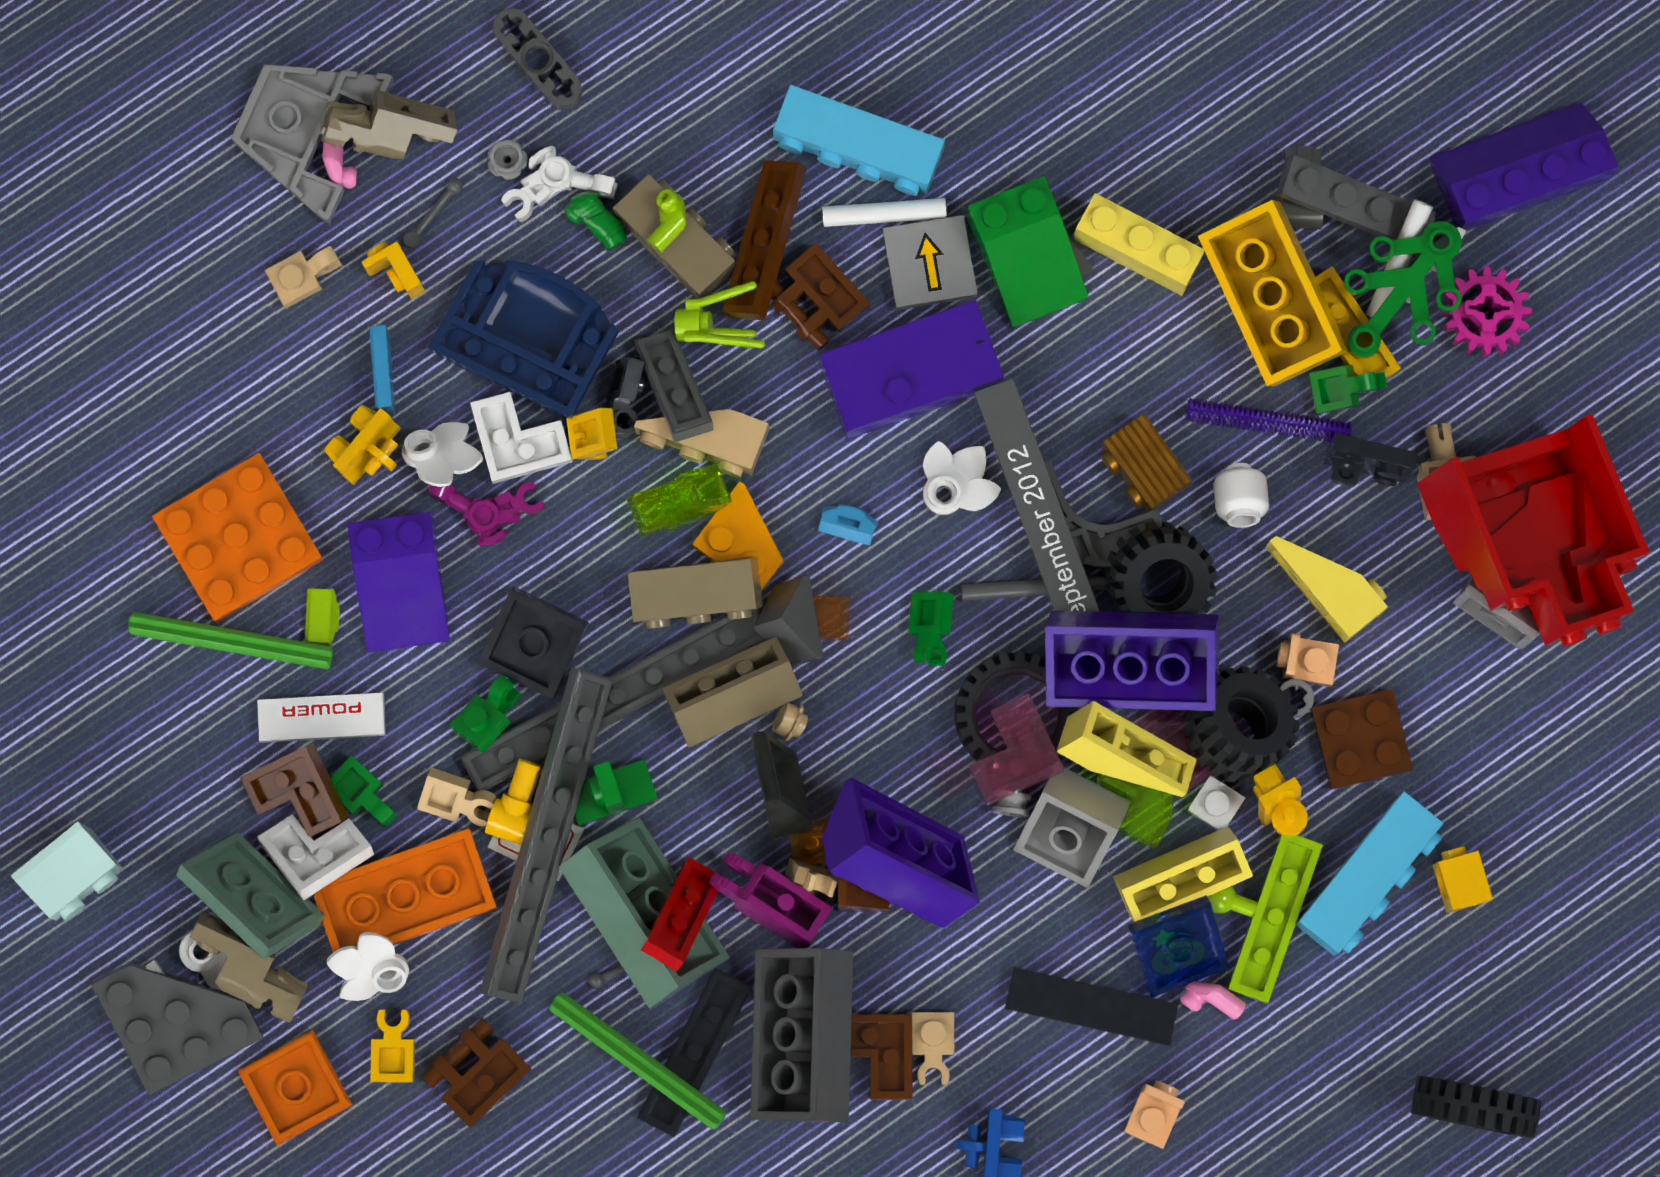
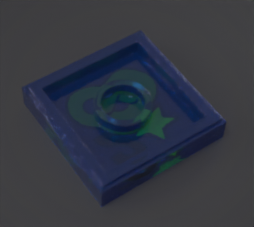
[1128,895,1230,998]

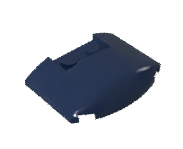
[428,260,619,419]

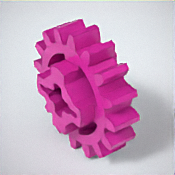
[1440,266,1532,358]

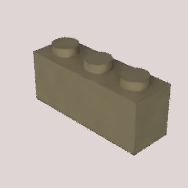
[613,174,735,299]
[627,557,763,629]
[662,637,803,748]

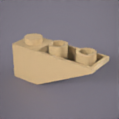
[634,409,769,478]

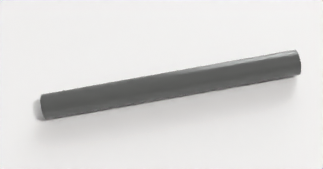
[961,575,1109,601]

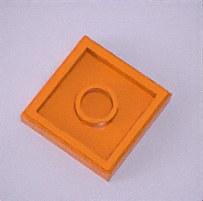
[238,1030,353,1146]

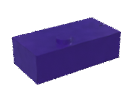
[819,300,1004,440]

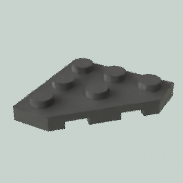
[91,962,263,1095]

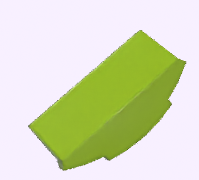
[305,588,340,645]

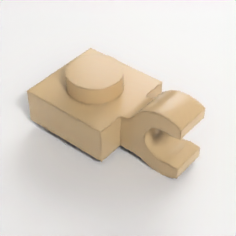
[265,246,342,309]

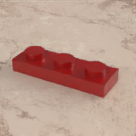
[641,857,718,972]

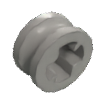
[1280,679,1314,718]
[992,791,1032,817]

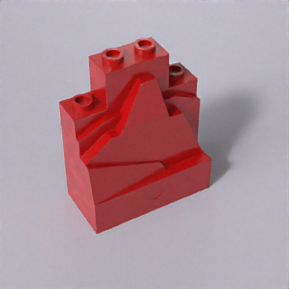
[1417,414,1650,647]

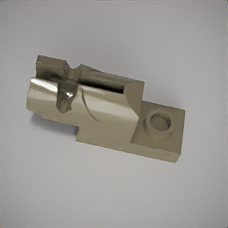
[320,90,457,159]
[190,910,308,1023]

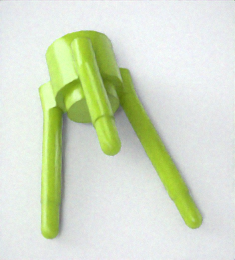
[675,281,765,349]

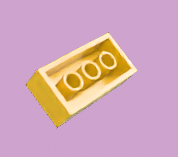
[1198,200,1349,386]

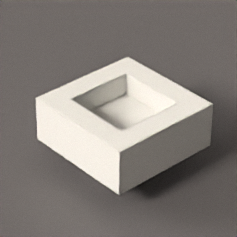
[1187,775,1245,831]

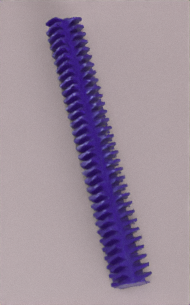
[1186,398,1352,442]

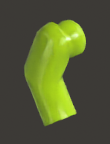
[646,189,687,253]

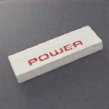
[257,693,386,743]

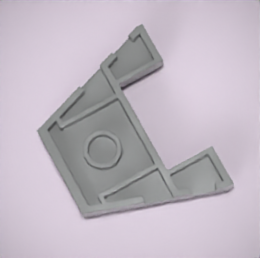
[231,65,394,224]

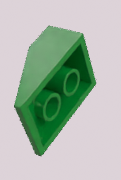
[966,176,1089,329]

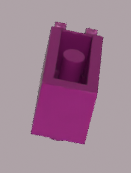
[709,852,833,949]

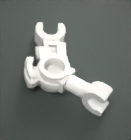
[501,146,618,222]

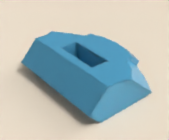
[818,504,878,546]

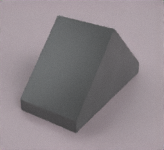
[753,576,824,666]

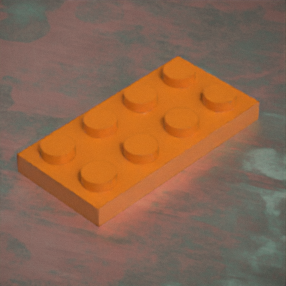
[313,828,498,952]

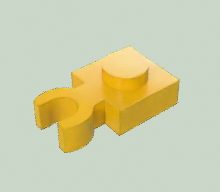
[370,1010,415,1083]

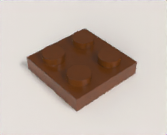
[1310,689,1413,790]

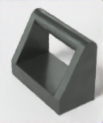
[751,731,813,839]

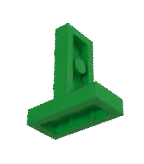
[575,759,658,827]

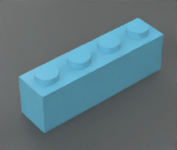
[773,85,945,196]
[1296,791,1444,956]

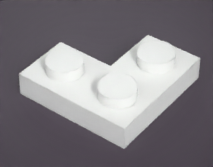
[470,392,573,484]
[258,814,374,900]

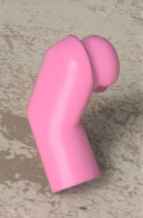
[322,142,357,189]
[1180,981,1246,1020]

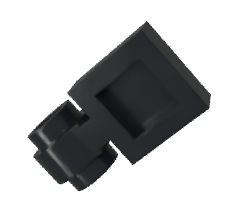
[606,357,646,439]

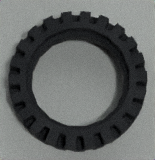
[955,651,1079,777]
[1410,1075,1542,1139]

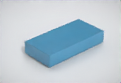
[369,325,396,414]

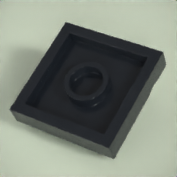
[1323,433,1419,487]
[478,586,589,699]

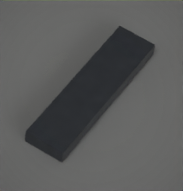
[637,967,753,1138]
[1004,967,1179,1046]

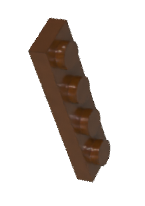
[722,160,807,320]

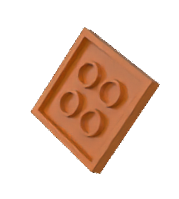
[152,453,324,624]

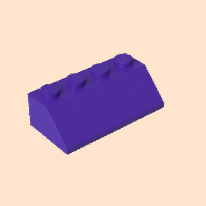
[1428,102,1619,231]
[1045,611,1219,711]
[822,777,980,928]

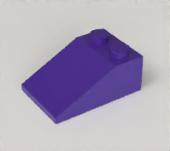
[347,512,450,653]

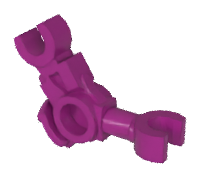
[427,482,545,546]

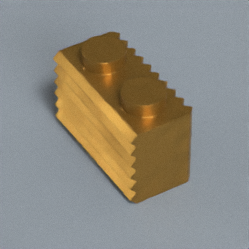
[1101,414,1192,512]

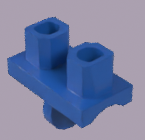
[955,1109,1025,1177]

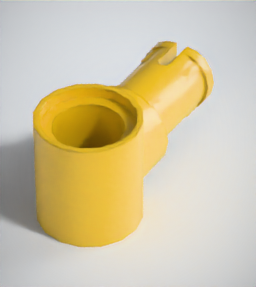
[485,759,542,845]

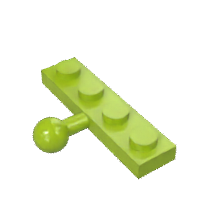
[1203,835,1323,1004]

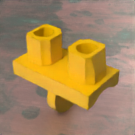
[324,405,401,485]
[1253,764,1308,837]

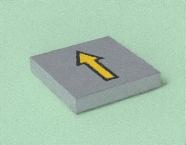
[882,215,978,310]

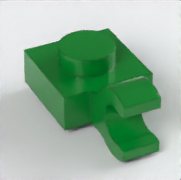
[1309,365,1388,414]
[908,591,954,666]
[449,675,521,753]
[330,755,398,827]

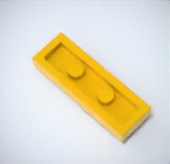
[1316,266,1401,393]

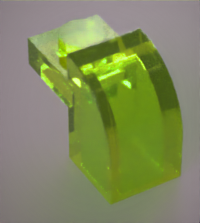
[627,463,732,537]
[1094,774,1173,850]

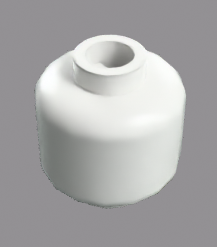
[1213,463,1269,528]

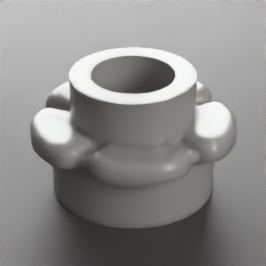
[488,140,528,180]

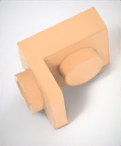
[1276,633,1339,687]
[1124,1080,1185,1149]

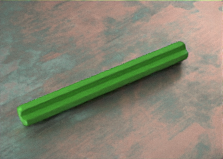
[128,612,333,669]
[549,992,727,1129]

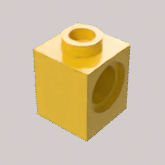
[1432,846,1493,913]

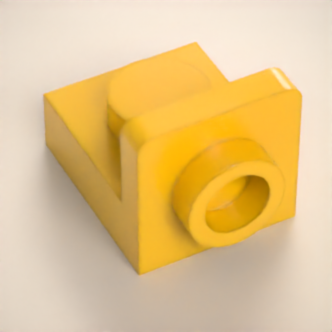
[361,242,426,300]
[566,408,617,460]

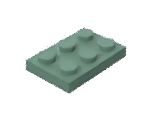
[176,832,325,960]

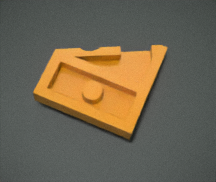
[692,481,784,592]

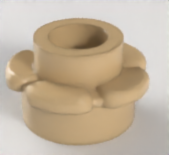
[772,703,808,742]

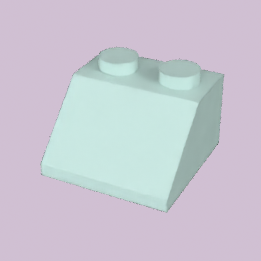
[11,822,122,921]

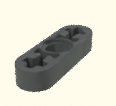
[493,8,582,110]

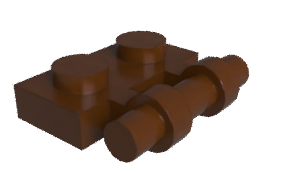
[771,243,870,351]
[421,1017,532,1128]

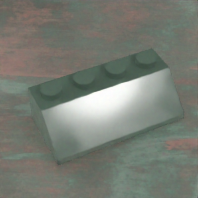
[559,817,730,1009]

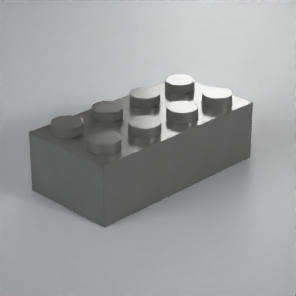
[750,948,853,1122]

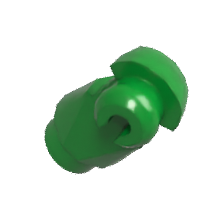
[565,191,628,251]

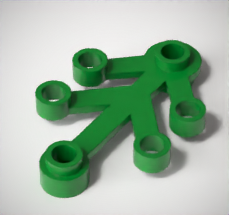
[1344,221,1462,359]

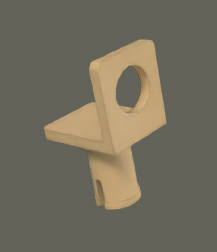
[1417,423,1476,520]

